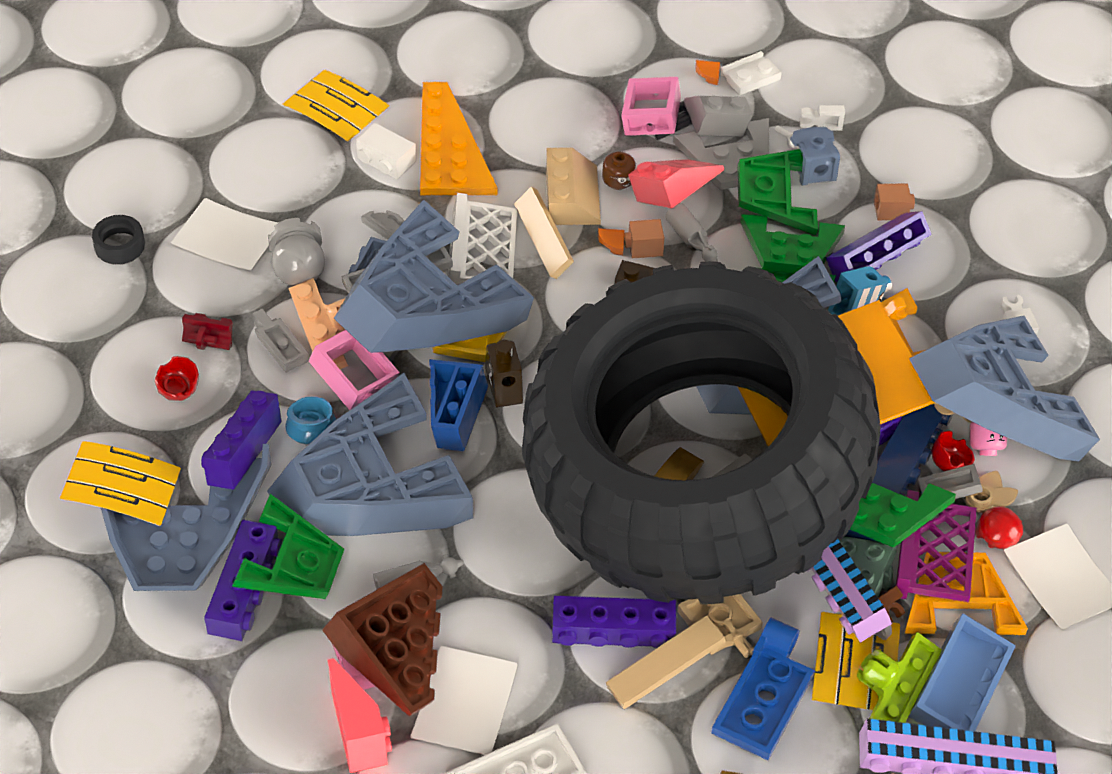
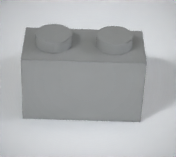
[684,96,752,136]

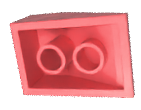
[628,159,724,208]
[327,658,392,773]

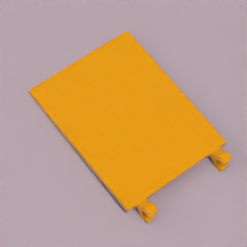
[737,297,935,447]

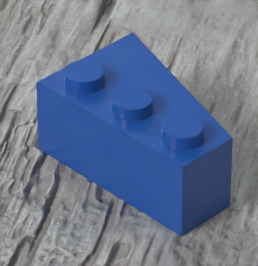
[429,359,488,451]

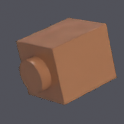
[874,183,915,221]
[624,219,665,258]

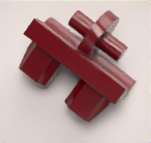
[182,313,233,350]

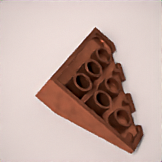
[322,563,443,717]

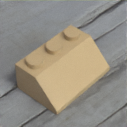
[546,148,601,225]

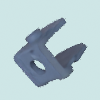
[790,127,840,186]

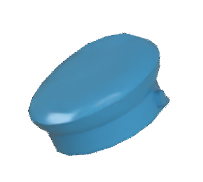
[285,396,336,444]

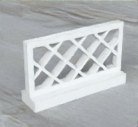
[447,193,517,285]

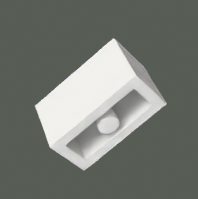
[356,123,416,179]

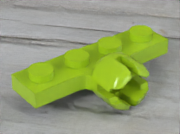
[857,632,942,723]

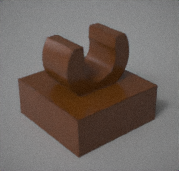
[878,586,905,622]

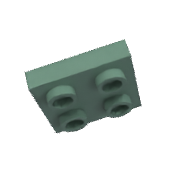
[825,536,897,597]

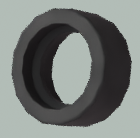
[92,215,145,265]

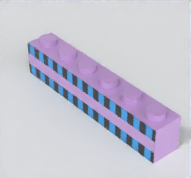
[807,539,892,642]
[859,718,1058,774]

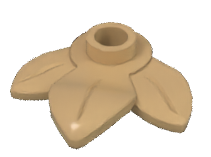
[965,470,1018,513]

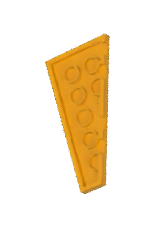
[420,82,498,195]

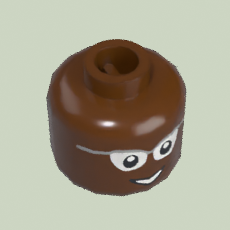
[602,152,636,190]

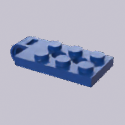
[711,617,815,760]

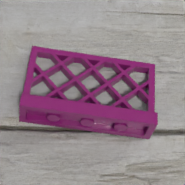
[896,490,977,602]

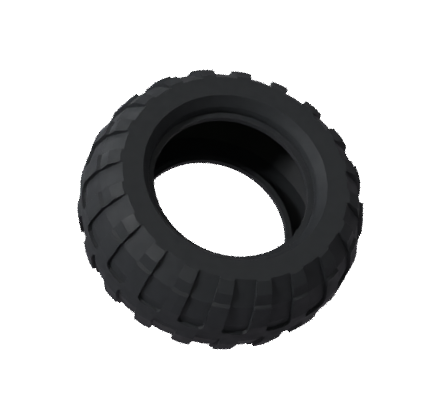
[522,261,880,604]

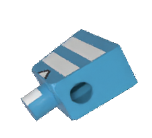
[828,266,892,316]

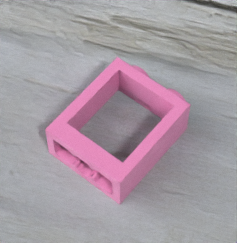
[621,77,681,135]
[309,330,400,410]

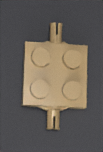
[677,594,763,658]

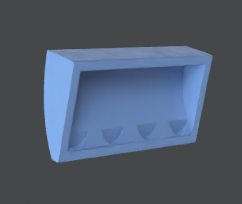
[908,613,1016,731]

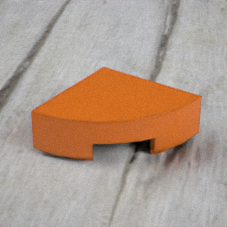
[695,60,720,85]
[598,228,624,255]

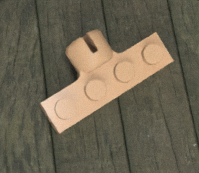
[288,278,348,369]

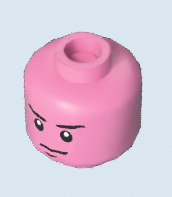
[970,422,1007,456]

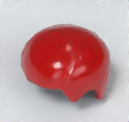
[155,356,199,401]
[931,430,975,472]
[975,506,1023,550]

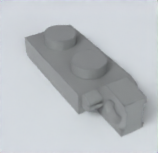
[253,309,310,372]

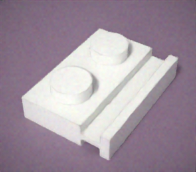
[720,51,781,95]

